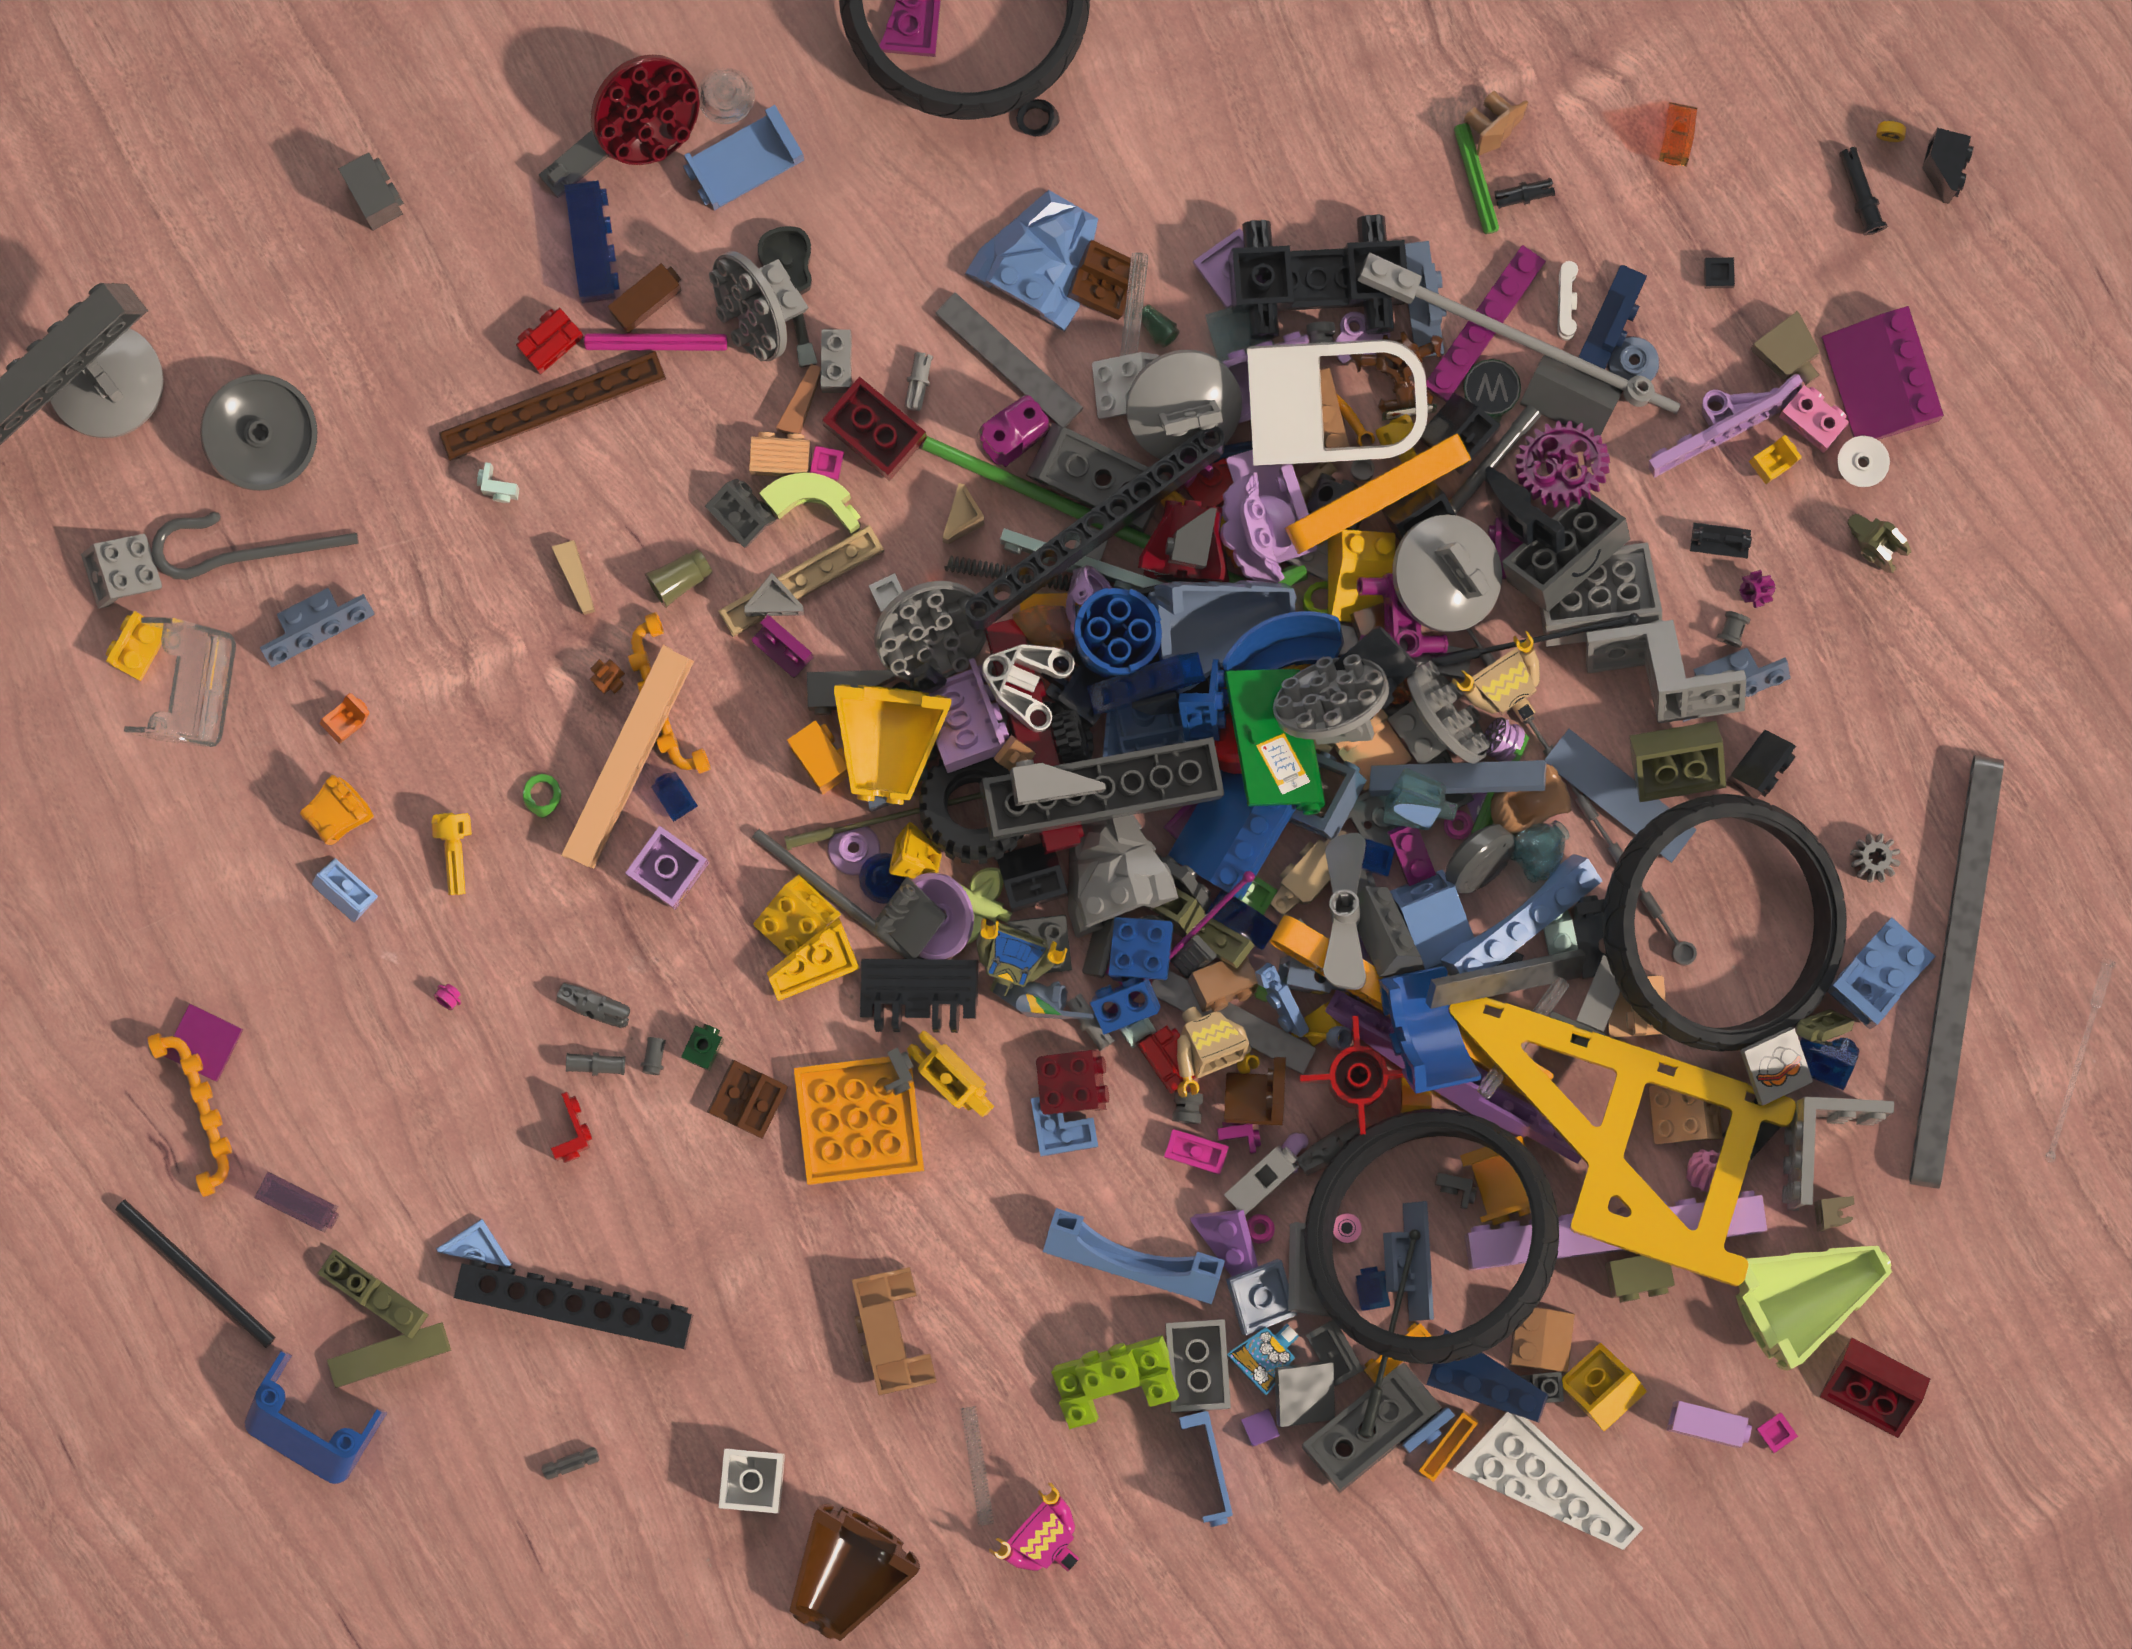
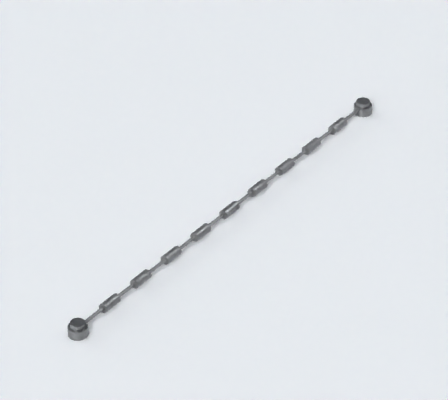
[1351,459,1697,966]

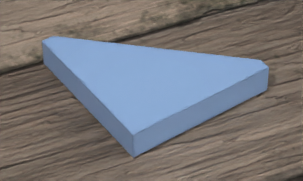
[436,1219,512,1267]

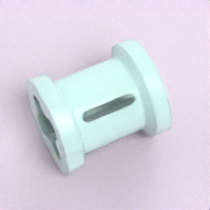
[1120,1018,1157,1049]

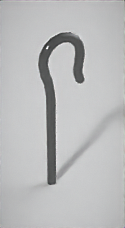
[152,512,359,580]

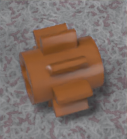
[589,659,625,695]

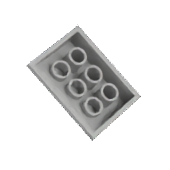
[1539,543,1662,647]

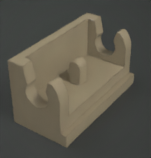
[1814,1196,1855,1232]

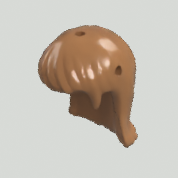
[1490,764,1571,834]

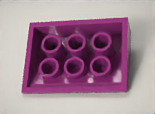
[1821,306,1944,440]

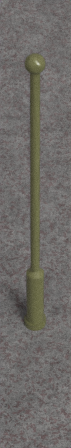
[784,791,982,850]

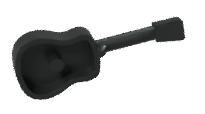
[758,226,817,368]

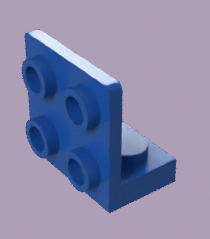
[1178,659,1229,741]
[1108,917,1173,982]

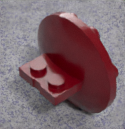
[591,55,700,165]

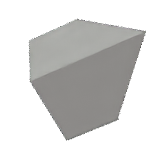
[744,573,804,617]

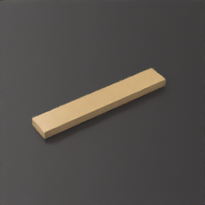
[719,525,884,637]

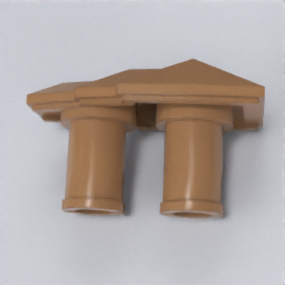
[1464,91,1528,156]

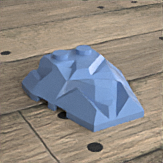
[965,190,1098,332]

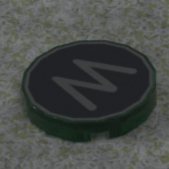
[1463,359,1521,417]

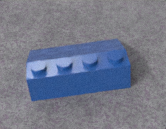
[1168,770,1296,901]

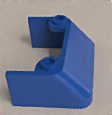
[245,1351,387,1484]

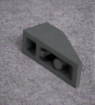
[807,670,896,715]

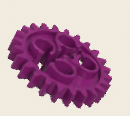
[1515,421,1610,508]

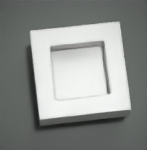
[869,573,904,613]

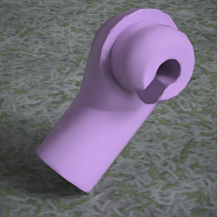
[1281,1133,1309,1174]

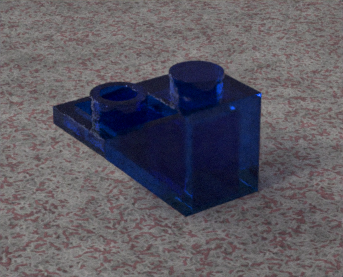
[1205,889,1277,951]

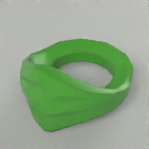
[523,774,562,818]

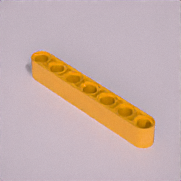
[1284,433,1471,554]

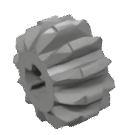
[1850,833,1900,883]

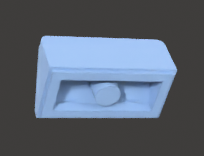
[312,858,378,922]

